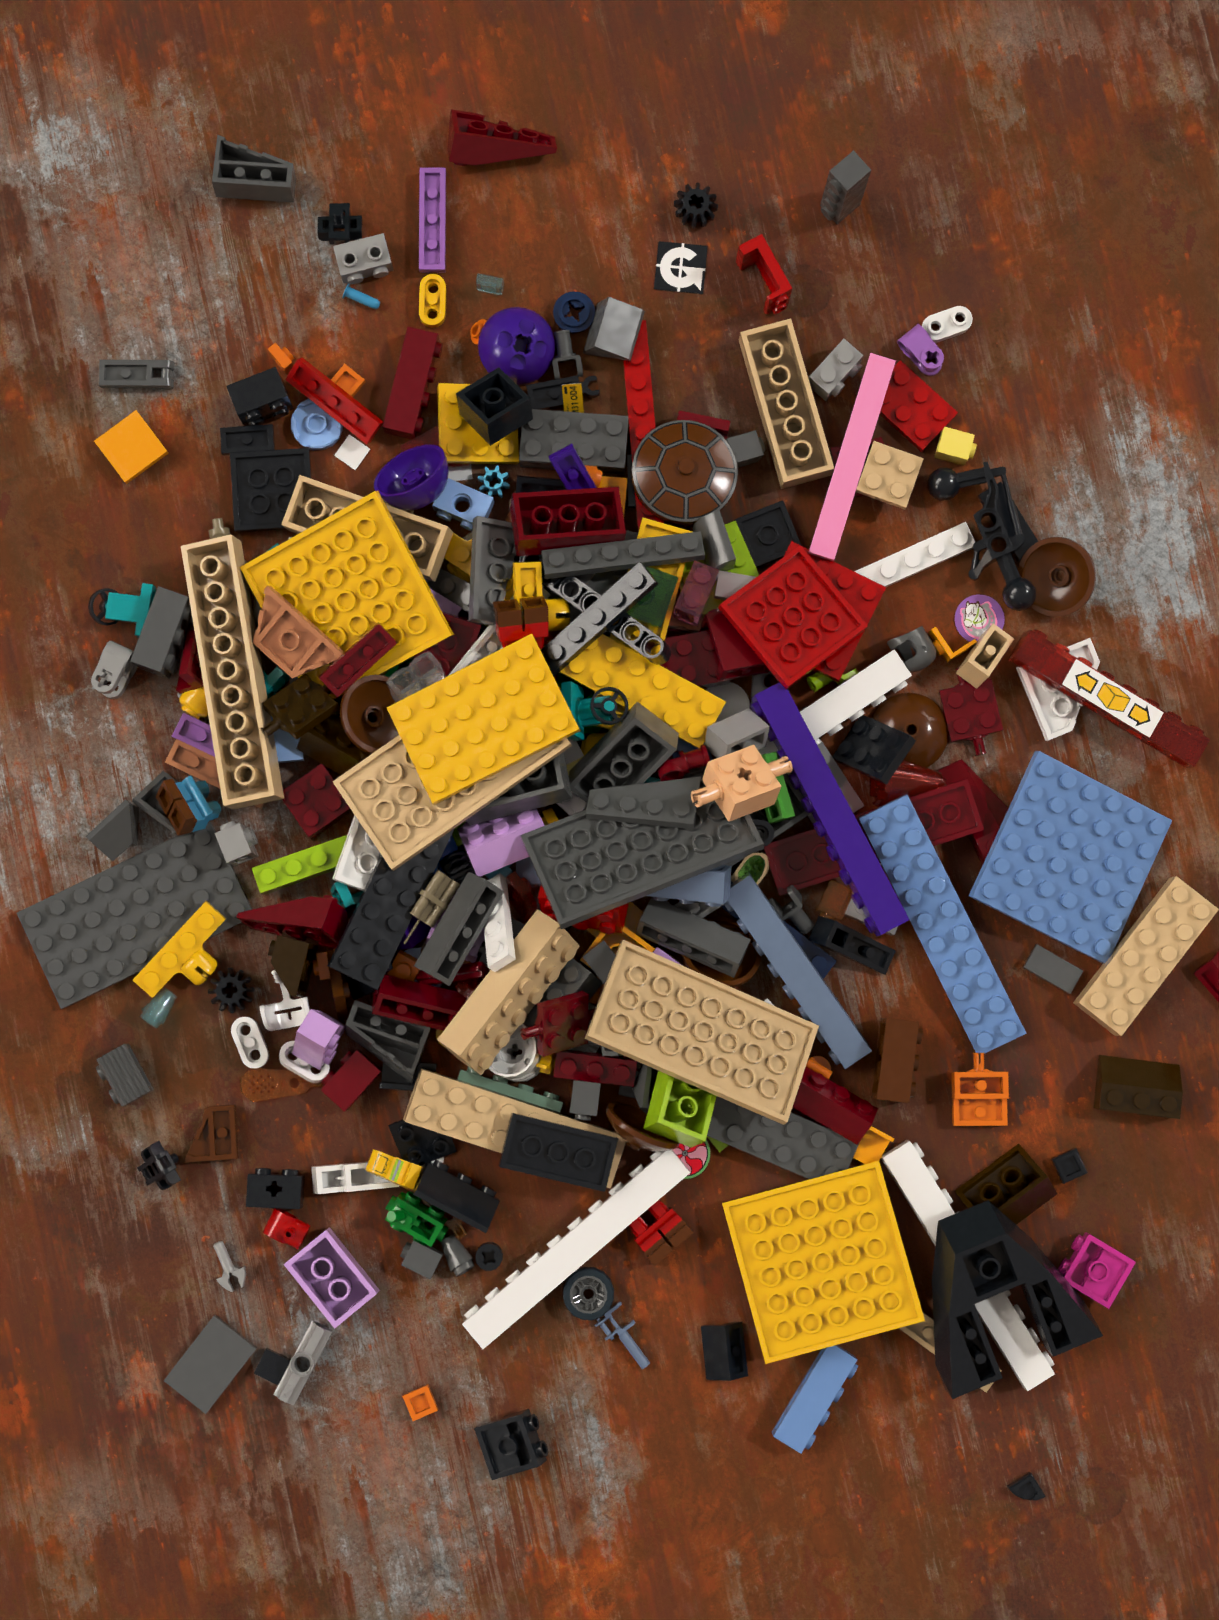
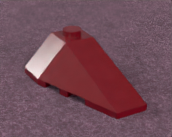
[447,109,557,166]
[937,759,1008,865]
[236,895,348,949]

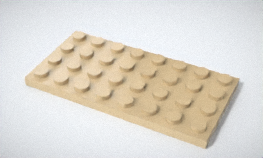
[332,735,572,871]
[585,940,819,1125]

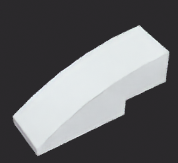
[311,1162,399,1194]

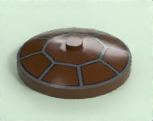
[631,420,738,525]

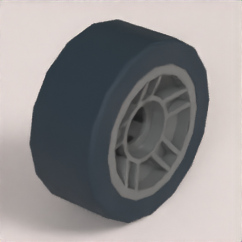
[563,1267,614,1320]

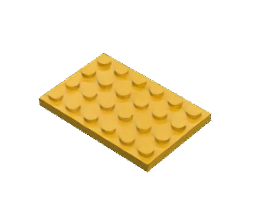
[387,634,581,805]

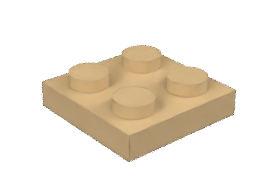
[855,441,924,510]

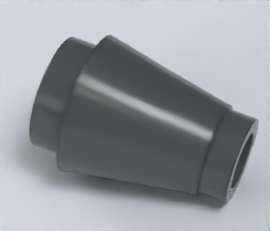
[440,1234,475,1277]

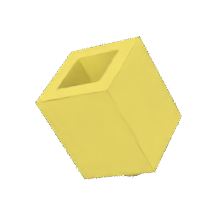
[934,427,977,465]

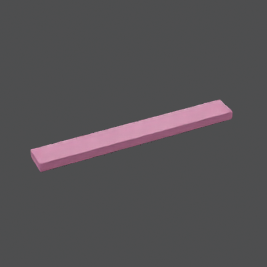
[808,353,896,561]

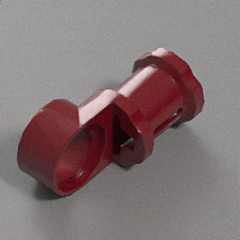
[657,744,710,781]

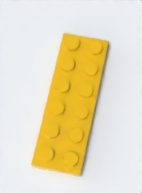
[559,634,726,749]

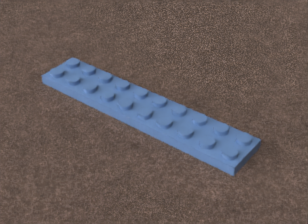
[859,794,1027,1056]

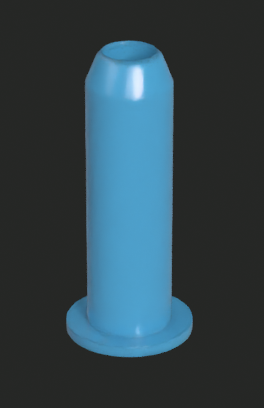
[342,284,380,309]

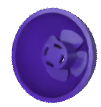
[478,307,555,386]
[374,444,449,510]

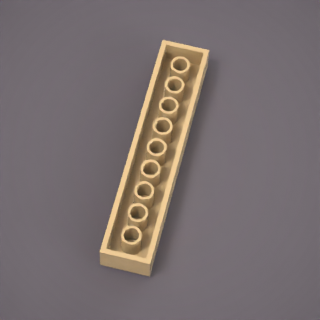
[181,534,284,810]

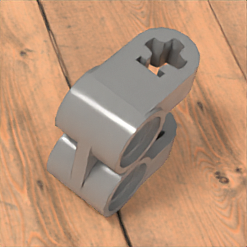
[91,641,138,699]

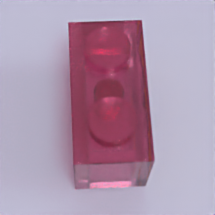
[673,560,719,627]

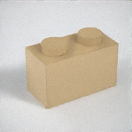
[956,623,1014,689]

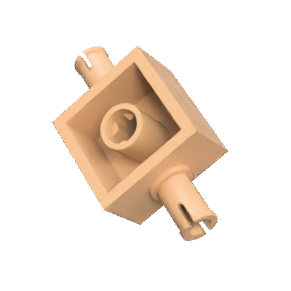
[691,745,793,822]

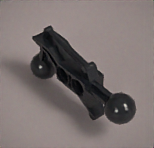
[927,462,1036,611]

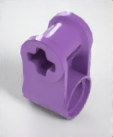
[897,324,944,376]

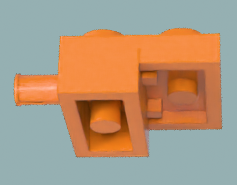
[951,1053,1009,1126]

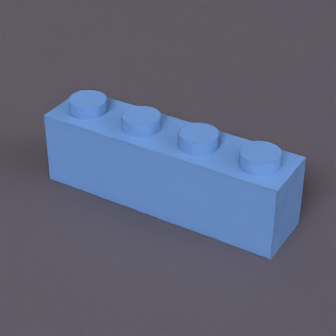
[772,1345,858,1454]

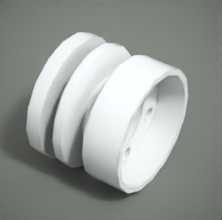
[489,1024,541,1082]

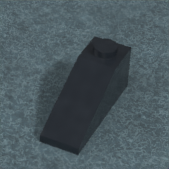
[808,916,896,975]

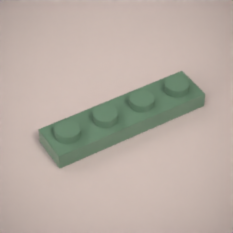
[457,1067,563,1113]

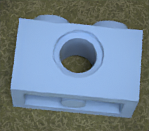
[432,478,495,531]

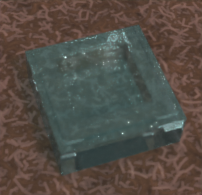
[476,273,504,295]

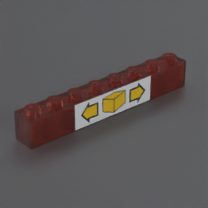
[1008,629,1210,768]

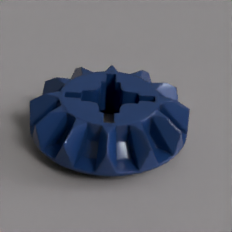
[553,292,595,334]

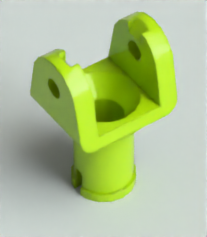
[807,669,859,692]

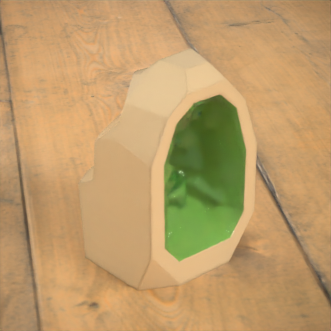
[731,853,769,885]

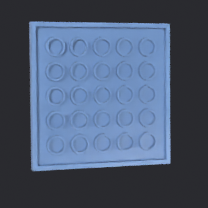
[969,751,1172,964]

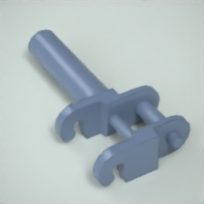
[594,1301,650,1369]

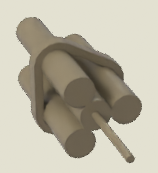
[403,870,460,944]

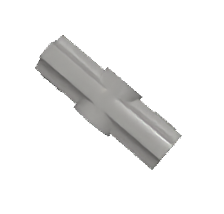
[273,1320,333,1405]

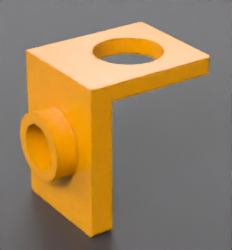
[928,627,977,663]
[853,1126,894,1164]

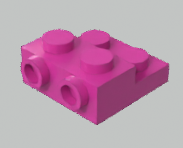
[1058,1232,1136,1309]

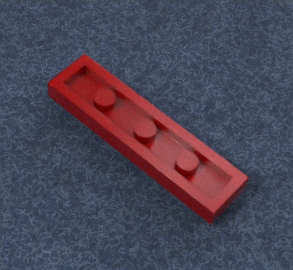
[285,357,383,444]

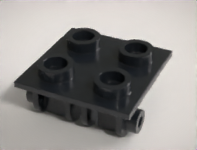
[388,1120,457,1166]

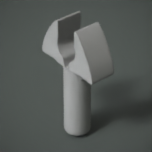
[213,1241,246,1292]

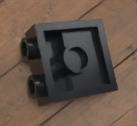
[474,1409,548,1480]

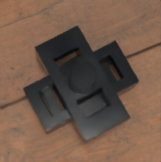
[317,203,363,245]
[137,1141,181,1190]

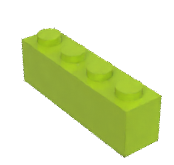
[252,835,347,895]

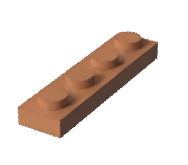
[165,739,264,809]

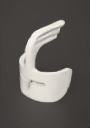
[259,970,310,1031]

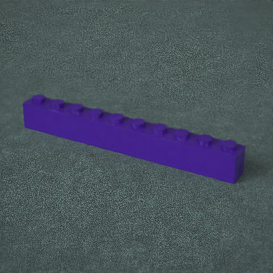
[751,682,910,937]

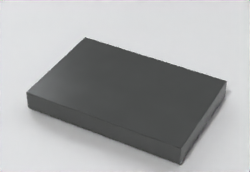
[164,1315,257,1414]

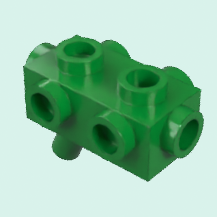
[385,1191,449,1247]

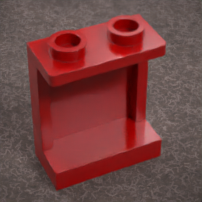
[736,234,792,315]

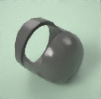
[887,626,937,672]

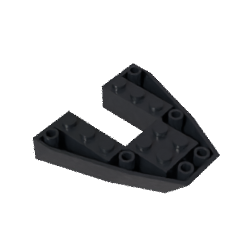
[932,1200,1103,1399]

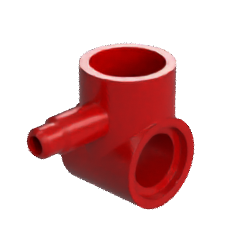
[263,1208,311,1250]

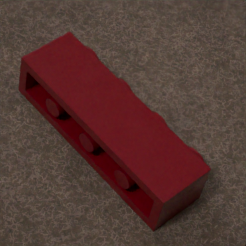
[382,326,443,440]
[372,975,471,1031]
[793,1067,878,1145]

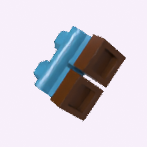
[156,775,221,836]

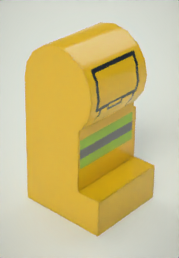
[365,1150,422,1190]

